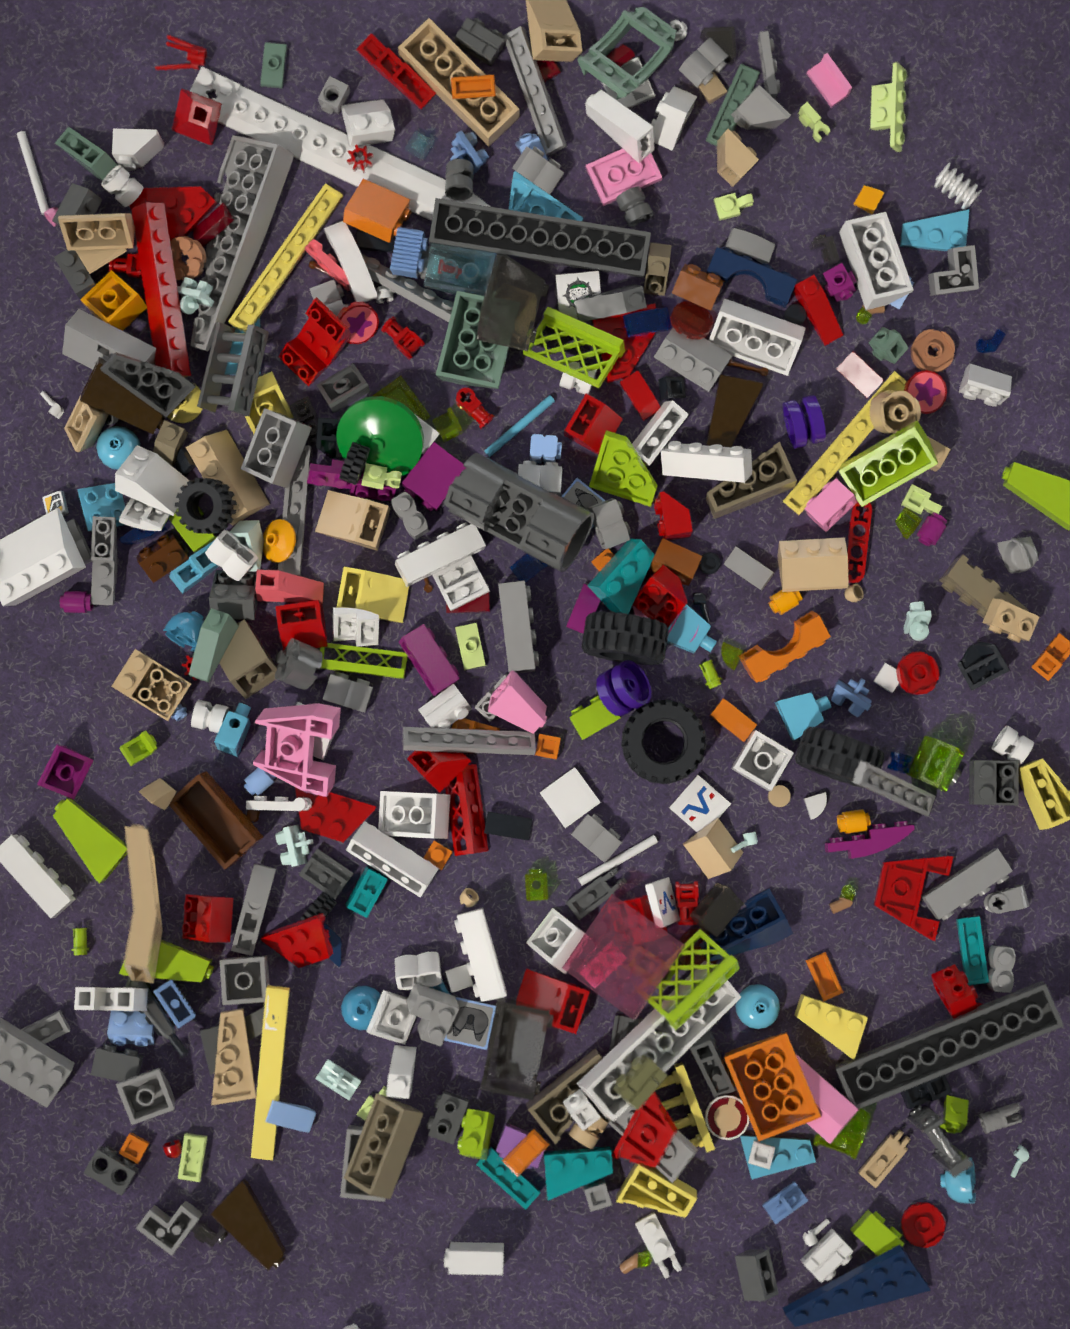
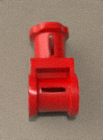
[109,253,142,279]
[381,316,425,360]
[456,388,495,429]
[675,881,699,925]

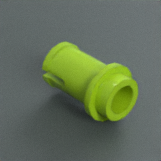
[699,660,722,689]
[71,928,89,955]

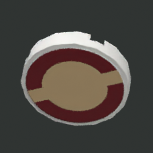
[705,1095,749,1140]

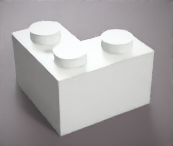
[651,86,697,150]

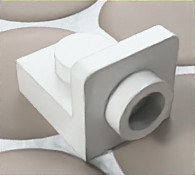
[563,1089,601,1131]

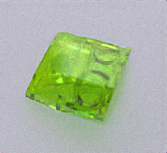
[813,1108,871,1160]

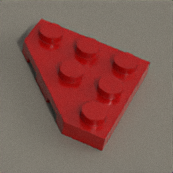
[129,186,218,241]
[592,303,660,383]

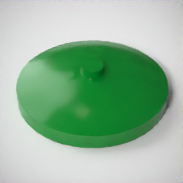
[337,396,424,477]

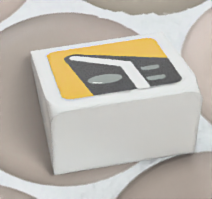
[43,491,69,515]

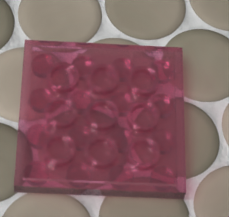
[562,894,686,1020]

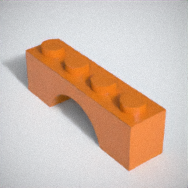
[738,611,831,683]

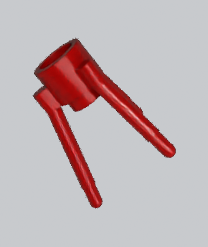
[155,35,207,70]

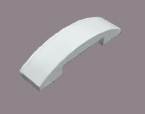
[324,221,378,302]

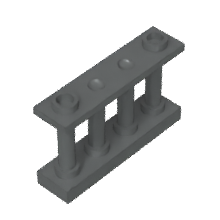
[197,322,269,417]
[907,1105,973,1178]

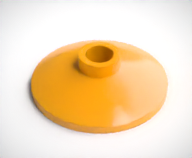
[263,519,296,563]

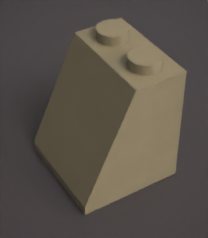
[219,619,277,699]

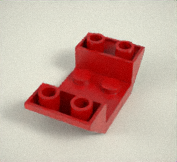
[278,298,351,386]

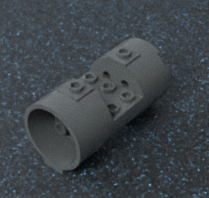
[444,453,594,572]

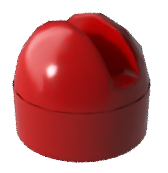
[163,1140,182,1158]

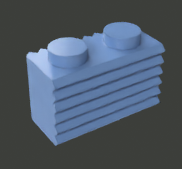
[390,227,428,278]
[153,980,196,1028]

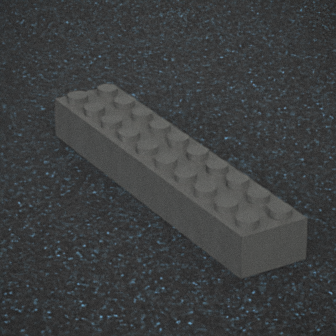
[429,198,651,278]
[835,981,1064,1109]

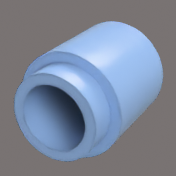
[244,768,276,796]

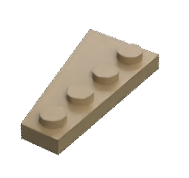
[211,1008,256,1105]

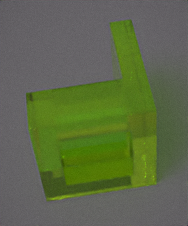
[432,407,463,443]

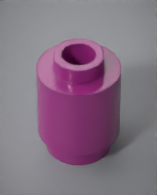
[917,513,947,546]
[60,591,94,613]

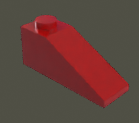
[793,275,844,346]

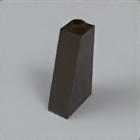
[80,357,165,434]
[706,375,763,448]
[210,1178,286,1271]

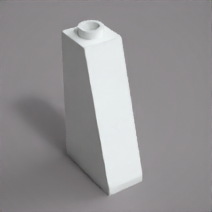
[585,90,655,163]

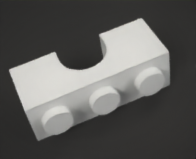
[74,987,148,1011]

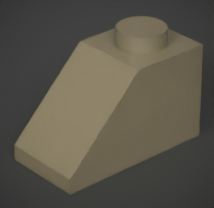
[153,420,188,467]

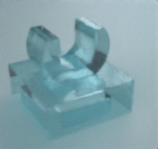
[405,131,434,161]

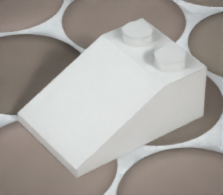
[115,445,190,516]
[378,791,450,839]

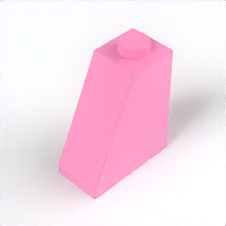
[488,671,547,734]

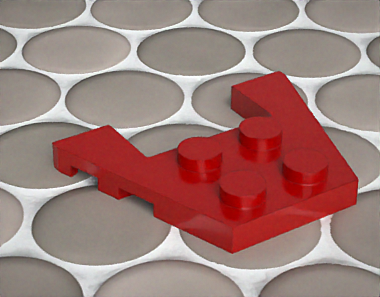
[874,856,953,941]

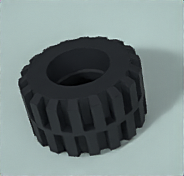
[175,478,237,534]

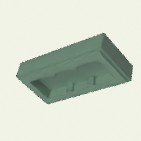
[260,43,287,88]

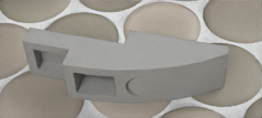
[91,516,117,605]
[231,863,276,956]

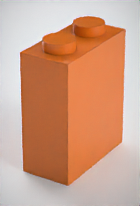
[343,178,411,243]

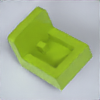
[119,730,157,766]
[939,1095,969,1133]

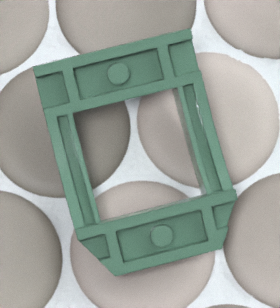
[578,7,676,100]

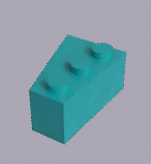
[587,539,655,614]
[544,1146,613,1201]

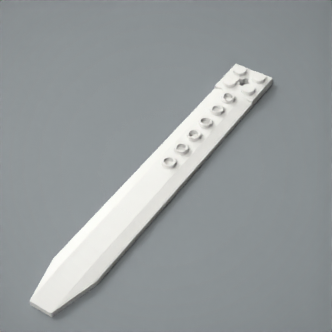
[190,67,490,221]

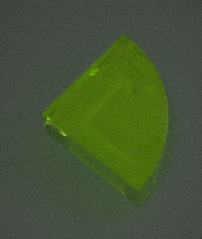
[721,642,743,671]

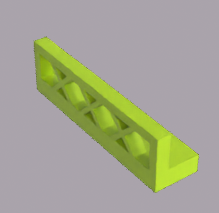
[320,643,408,679]

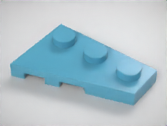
[900,210,969,251]

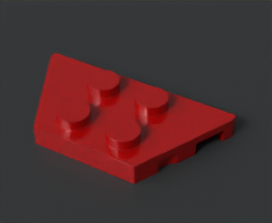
[295,787,376,843]
[260,913,333,968]
[612,1091,678,1167]

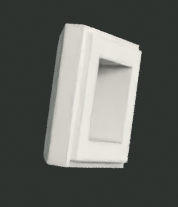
[445,964,473,993]

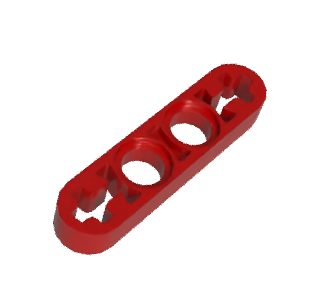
[847,501,872,584]

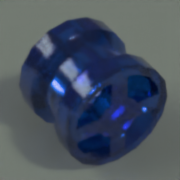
[887,752,913,774]

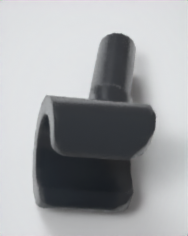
[693,593,710,622]

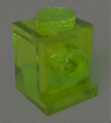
[525,869,548,901]

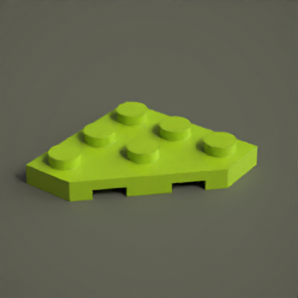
[589,430,658,507]

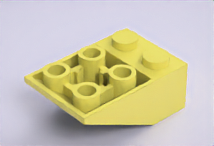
[336,567,409,623]

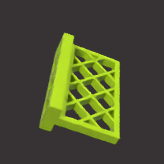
[523,307,625,388]
[637,929,739,1031]

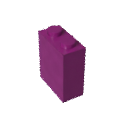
[402,442,466,512]

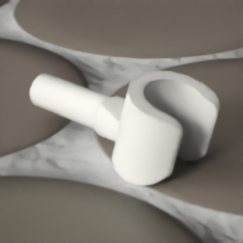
[41,391,64,419]
[803,1219,830,1246]

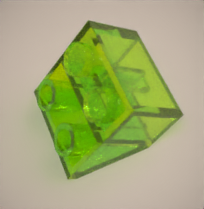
[906,736,964,793]

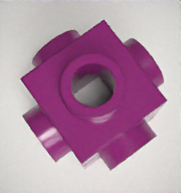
[823,263,857,302]

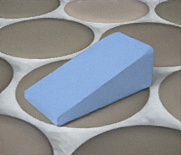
[265,1100,316,1133]

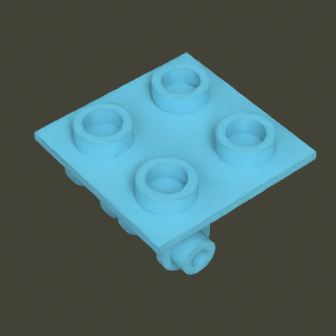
[77,483,125,531]

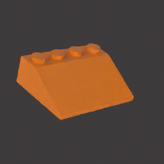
[724,1032,821,1141]

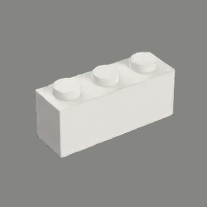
[632,400,689,466]

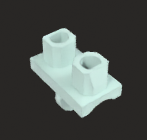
[177,277,214,314]
[904,601,932,641]
[275,825,314,867]
[315,1059,361,1100]

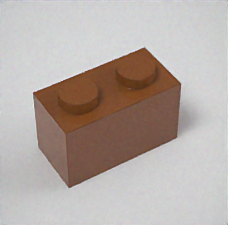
[672,264,724,311]
[649,538,702,586]

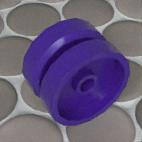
[783,395,826,449]
[597,660,651,717]

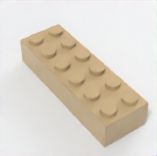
[398,18,520,146]

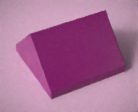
[37,744,94,799]

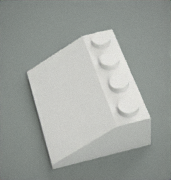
[0,508,86,606]

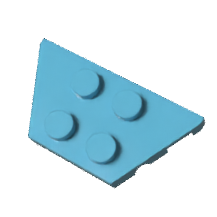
[508,171,583,221]

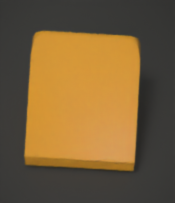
[854,185,884,214]

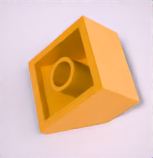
[80,270,147,331]

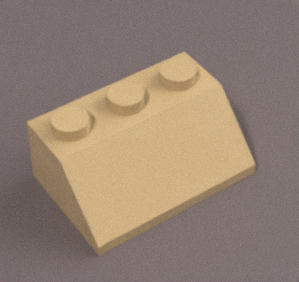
[58,213,135,251]
[778,537,848,592]

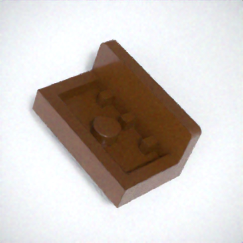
[136,533,189,583]

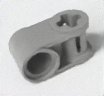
[984,884,1029,914]

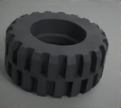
[581,612,669,665]
[621,699,707,784]
[795,726,885,788]

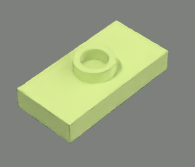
[455,623,486,670]
[178,1133,208,1182]

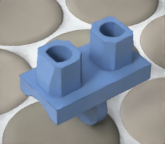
[450,131,489,174]
[831,678,872,717]
[762,1181,808,1224]

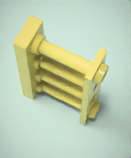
[656,1062,715,1152]

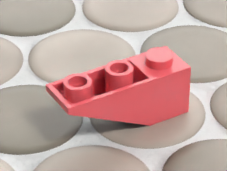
[255,570,324,604]

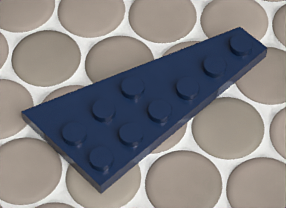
[783,1245,931,1327]

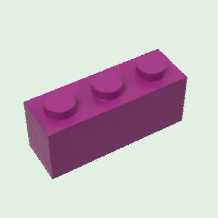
[399,624,459,697]

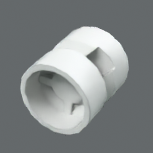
[101,165,143,207]
[559,362,597,395]
[191,700,229,733]
[992,725,1034,765]

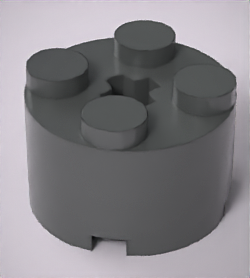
[275,638,323,690]

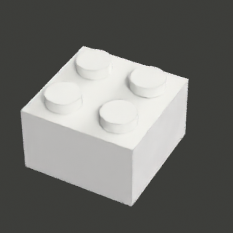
[731,730,794,791]

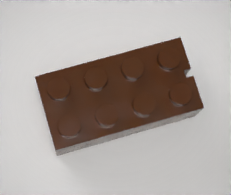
[169,771,264,870]

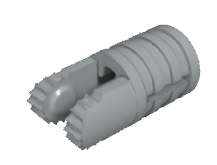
[979,1103,1022,1134]

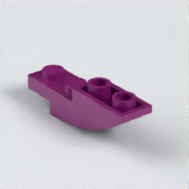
[307,459,396,501]
[825,821,915,859]

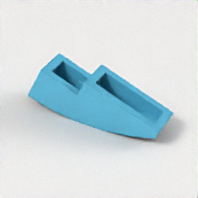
[169,540,219,594]

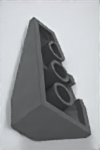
[100,353,196,417]

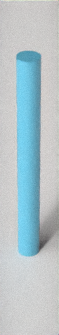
[484,395,555,457]

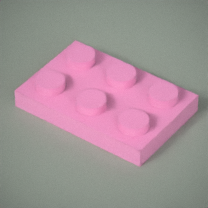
[586,149,662,206]

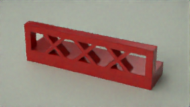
[445,764,489,856]

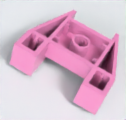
[253,703,341,797]

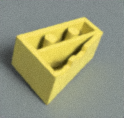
[1019,759,1070,830]
[794,994,868,1060]
[616,1163,697,1218]

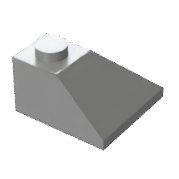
[731,85,791,130]

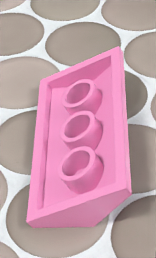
[795,1053,859,1144]

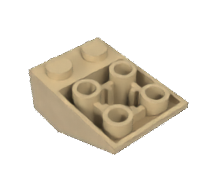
[526,0,582,62]
[315,490,390,551]
[111,649,191,721]

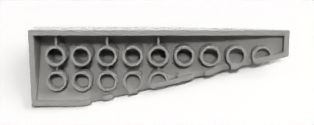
[190,135,295,351]

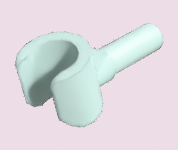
[731,832,758,853]
[1010,1145,1029,1178]

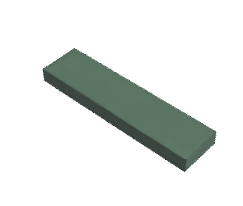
[706,64,760,146]

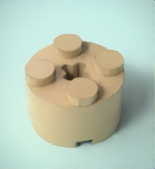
[869,390,921,434]

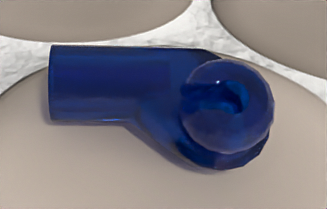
[976,330,1006,354]

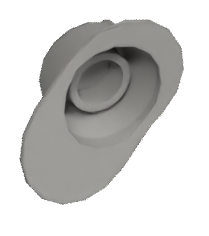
[998,537,1039,574]

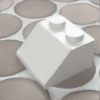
[341,100,395,147]
[112,128,164,171]
[526,908,592,974]

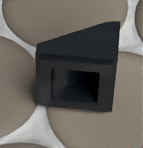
[658,376,686,401]

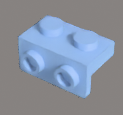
[107,1010,155,1047]

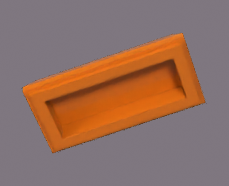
[451,75,496,99]
[806,952,844,1001]
[502,1129,549,1177]

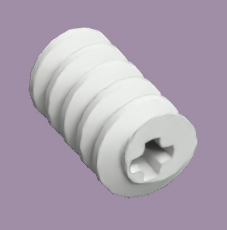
[935,163,983,210]

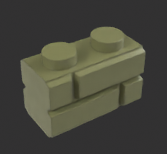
[613,1055,667,1111]

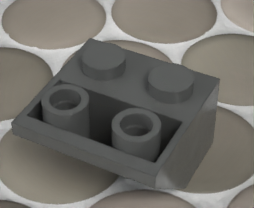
[209,570,257,620]
[969,760,1019,805]

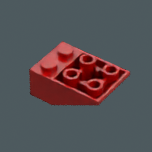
[513,969,590,1034]

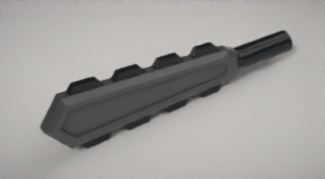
[125,976,189,1058]

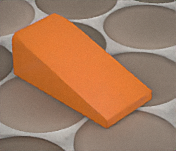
[709,698,757,742]

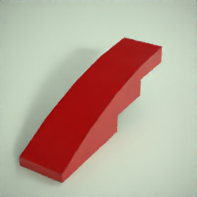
[356,33,436,109]

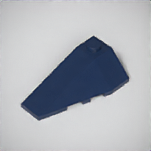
[699,889,794,962]

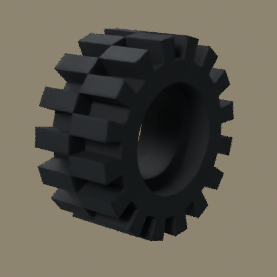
[339,442,370,485]
[299,892,337,921]

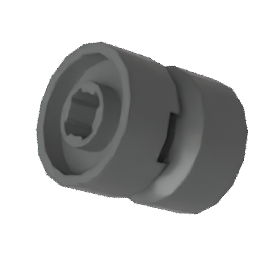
[445,159,474,201]
[616,186,654,227]

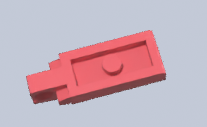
[305,239,351,291]

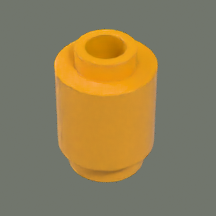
[768,590,803,615]
[837,809,871,834]

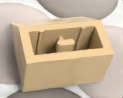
[717,129,759,187]

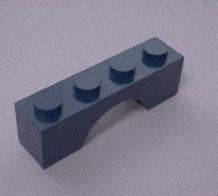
[707,247,797,308]

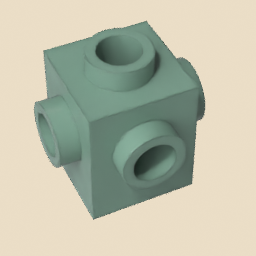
[869,327,908,364]

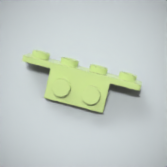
[870,62,907,152]

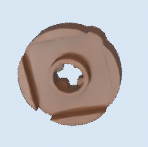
[170,236,206,280]
[911,329,955,373]

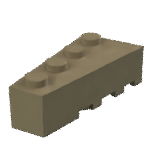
[706,442,797,519]
[939,555,1029,633]
[526,1048,603,1144]

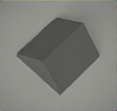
[316,363,371,414]

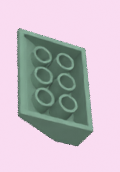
[436,291,520,389]

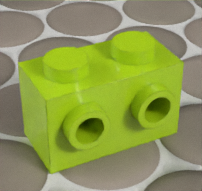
[458,1109,495,1160]

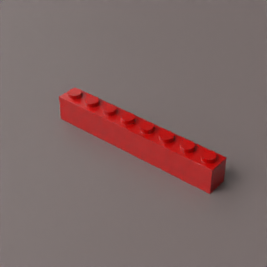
[131,202,191,377]

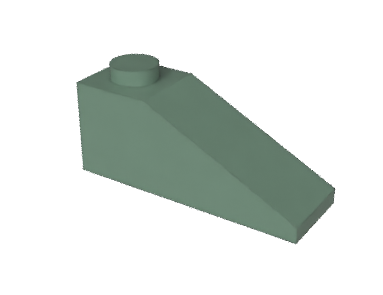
[55,127,118,181]
[189,608,239,683]

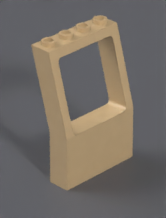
[124,824,163,983]

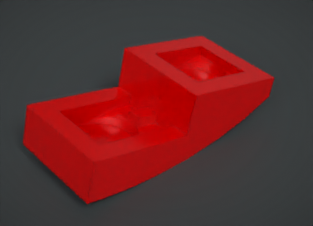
[620,370,660,421]

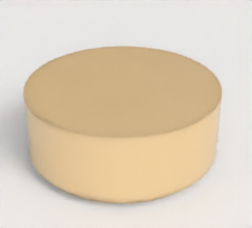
[768,785,791,807]

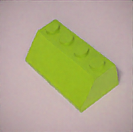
[839,420,938,507]

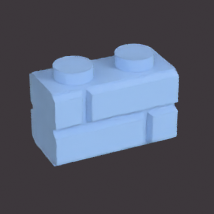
[530,434,562,464]

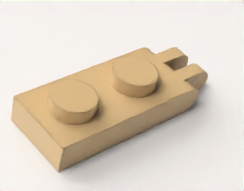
[858,1130,910,1188]

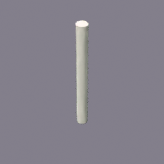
[17,131,49,215]
[578,835,658,886]

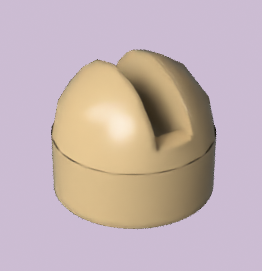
[844,584,864,602]
[460,888,479,908]

